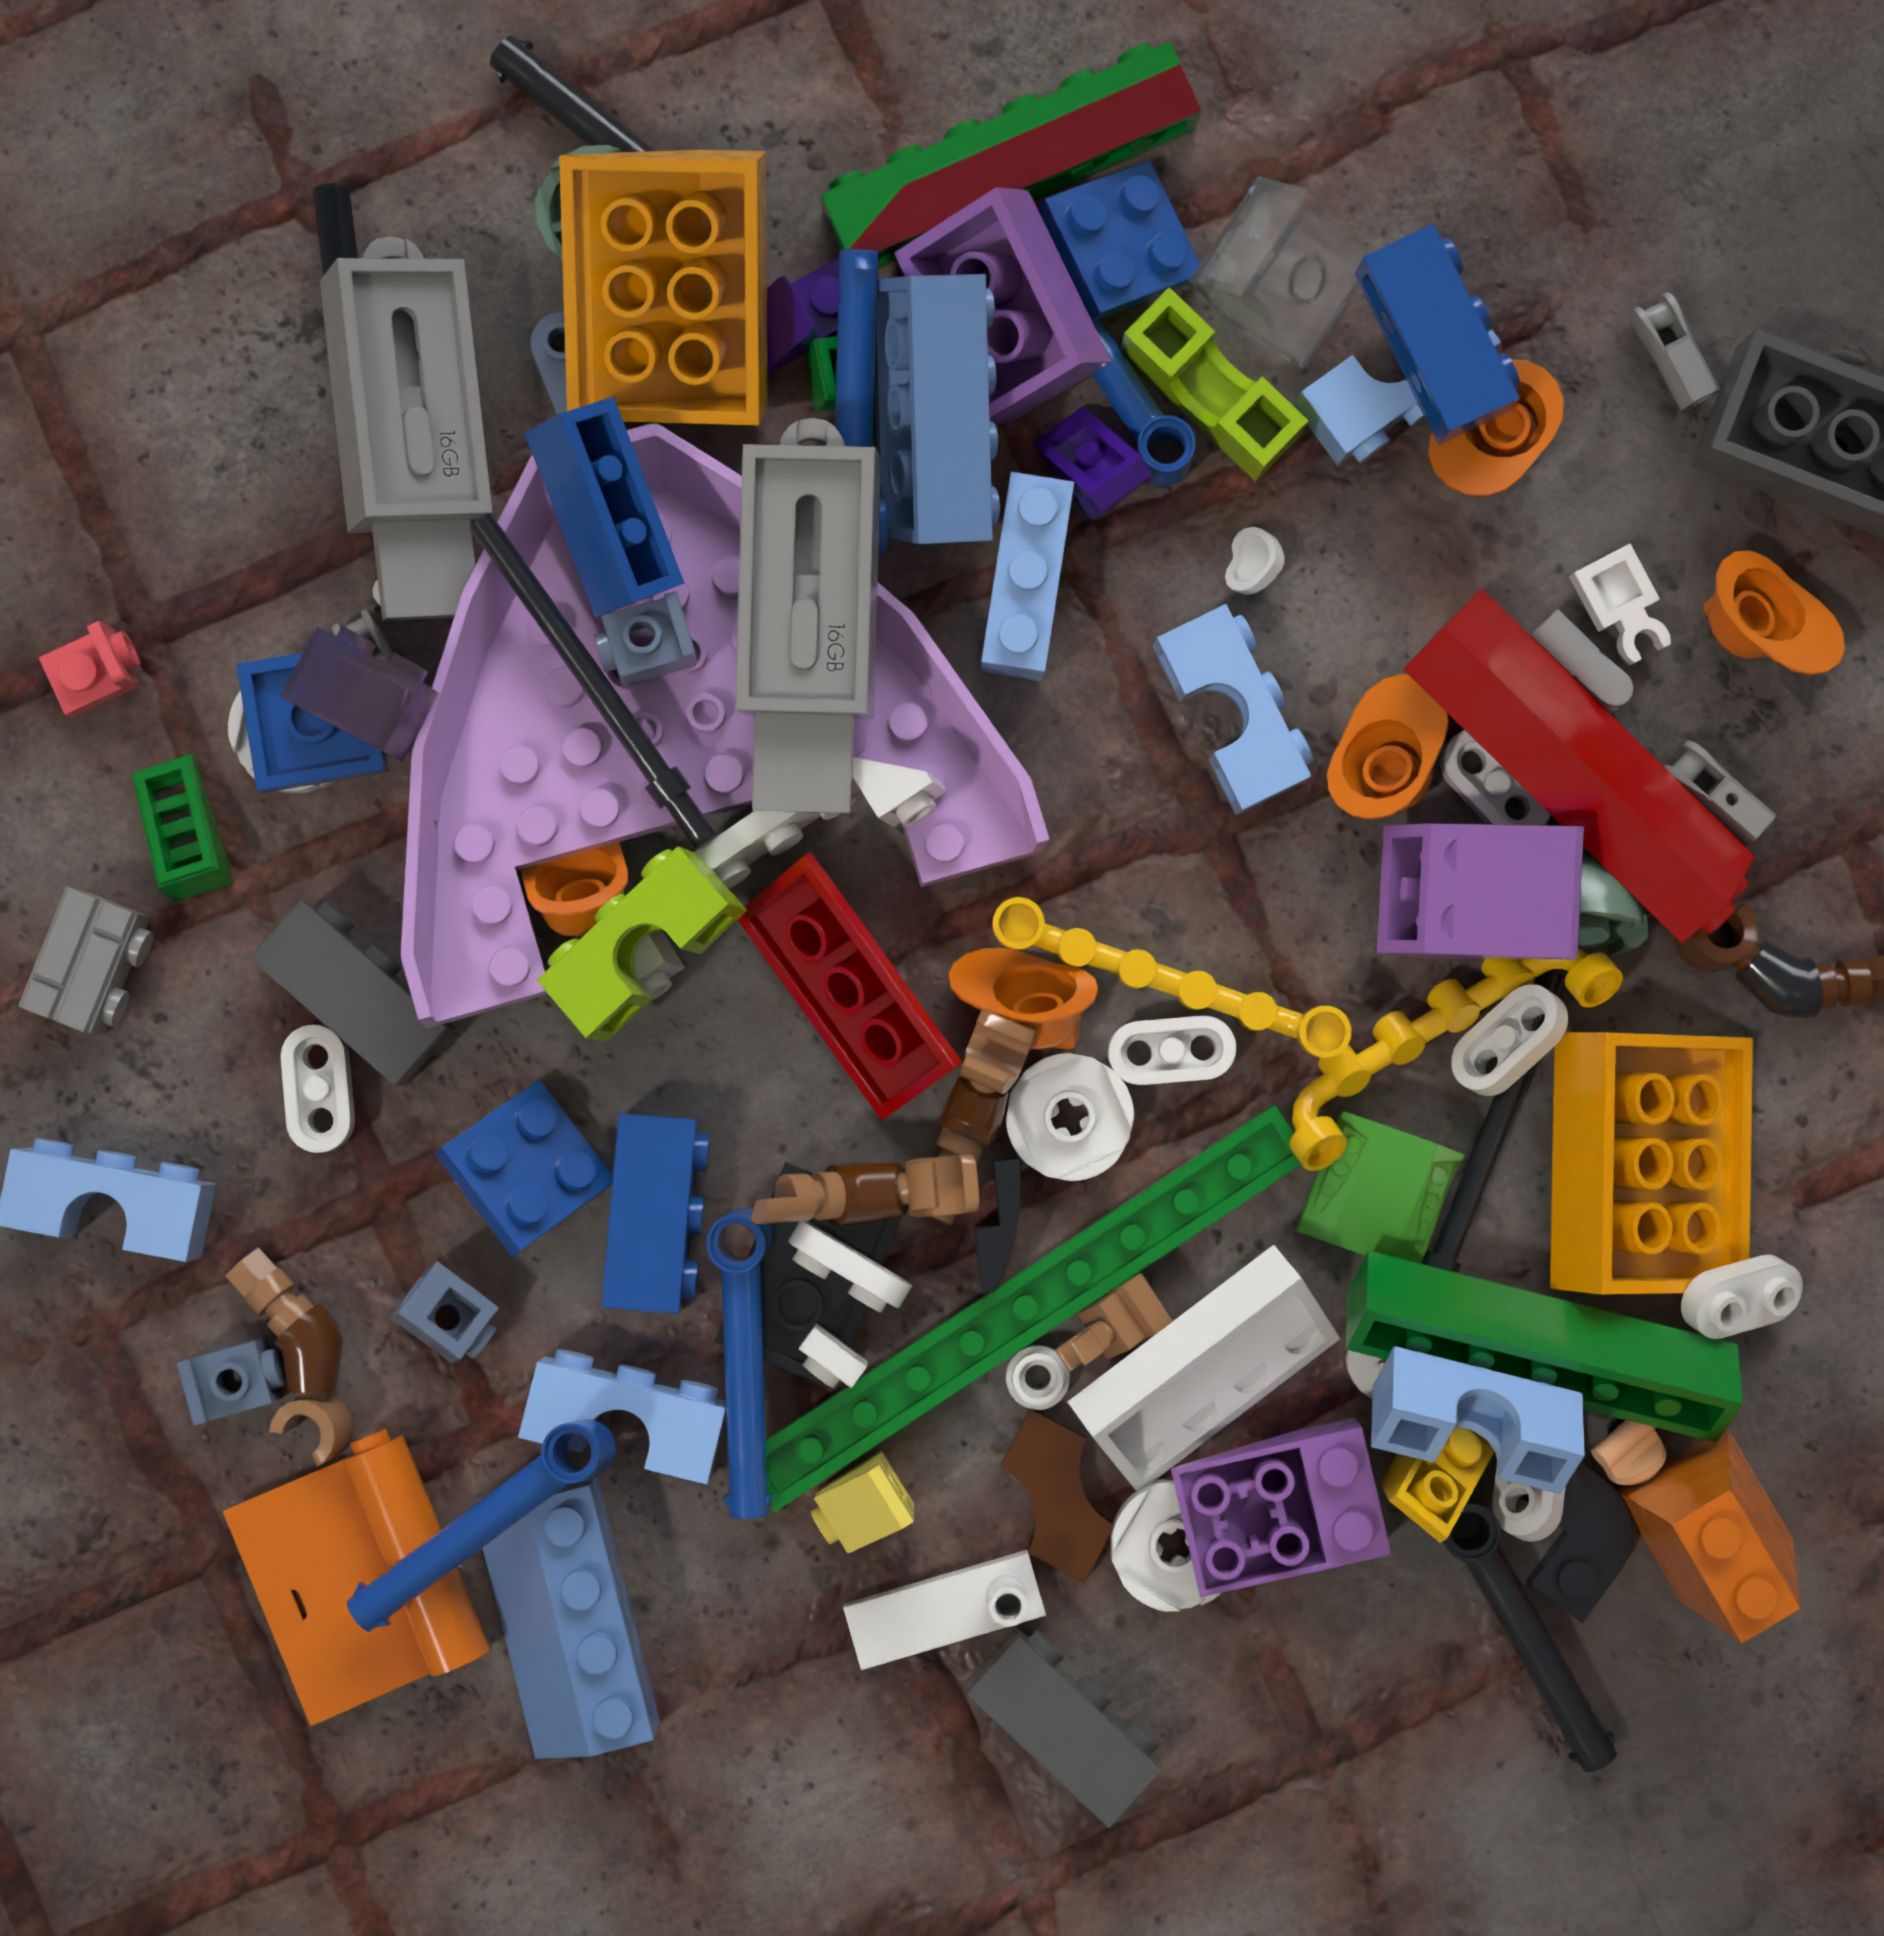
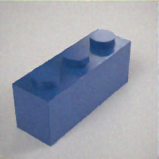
[1354,223,1520,445]
[524,397,685,618]
[601,1113,710,1314]

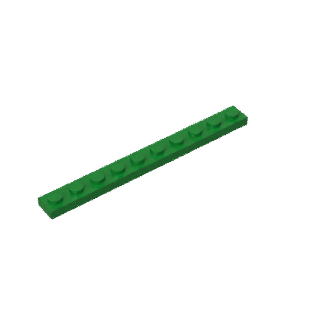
[765,1105,1301,1513]

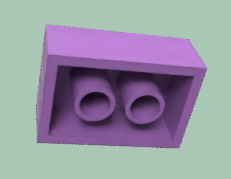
[894,187,1112,424]

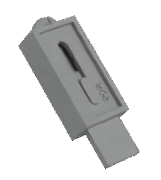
[320,236,493,621]
[735,418,881,814]

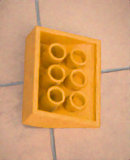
[559,150,767,425]
[1550,1032,1753,1295]

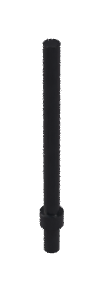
[470,513,716,848]
[1421,971,1565,1273]

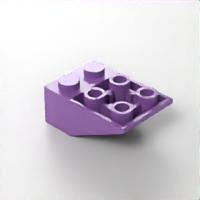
[1377,823,1584,959]
[1171,1418,1392,1597]

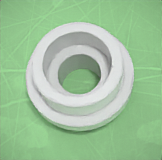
[1006,1345,1070,1410]

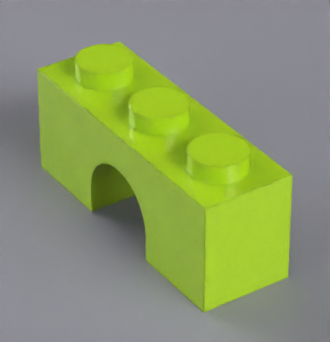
[1120,288,1309,482]
[537,846,747,1042]

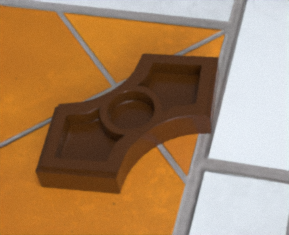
[1000,1409,1113,1583]

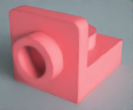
[39,621,141,718]

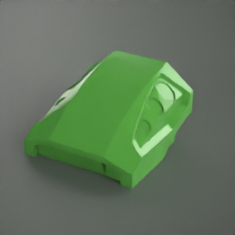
[1295,1111,1465,1264]

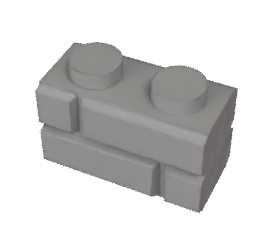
[18,886,153,1035]

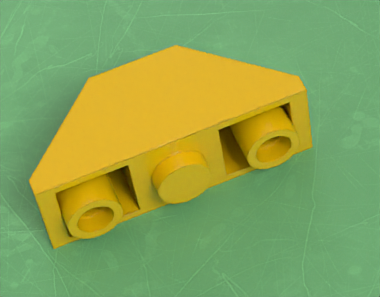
[1380,1427,1494,1543]

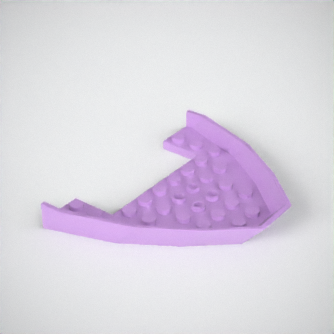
[401,423,1050,1029]

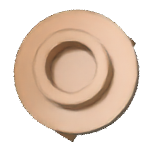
[1591,1420,1667,1485]

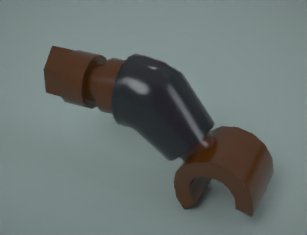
[1675,903,1884,1018]

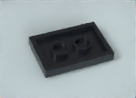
[714,1162,902,1389]

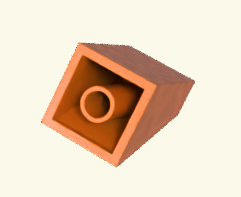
[1617,1428,1801,1644]

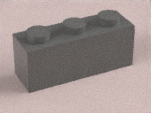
[250,900,456,1086]
[965,1625,1162,1828]

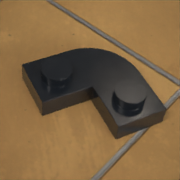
[1520,1462,1633,1623]

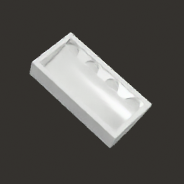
[1068,1245,1340,1491]

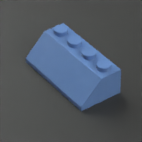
[874,274,1000,544]
[482,1477,661,1759]

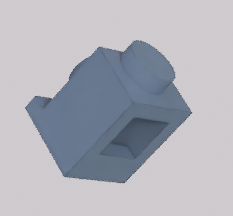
[593,591,696,687]
[389,1261,499,1363]
[177,1337,286,1426]

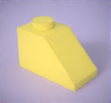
[811,1450,914,1554]

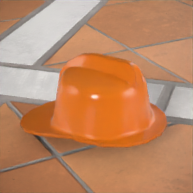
[1428,360,1564,496]
[1703,550,1845,676]
[1327,674,1449,820]
[520,842,628,937]
[948,948,1099,1050]

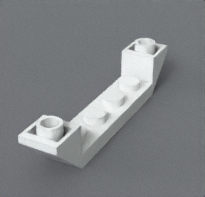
[634,757,947,999]

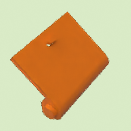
[222,1428,491,1727]

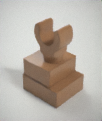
[1055,1273,1173,1372]

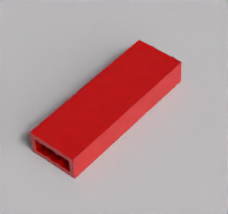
[1403,588,1755,943]

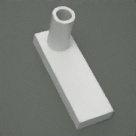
[843,1550,1046,1670]

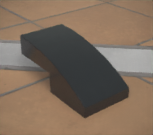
[974,1157,1021,1293]

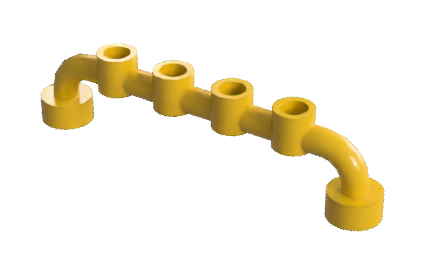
[992,897,1352,1058]
[1289,948,1623,1171]

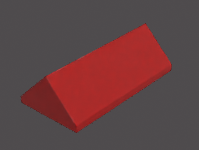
[738,852,963,1121]

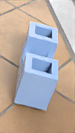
[1294,329,1501,466]
[980,472,1074,682]
[1152,604,1314,815]
[0,1138,216,1262]
[1371,1346,1585,1494]
[518,1349,726,1484]

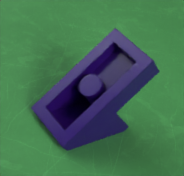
[767,256,840,376]
[1032,406,1152,520]

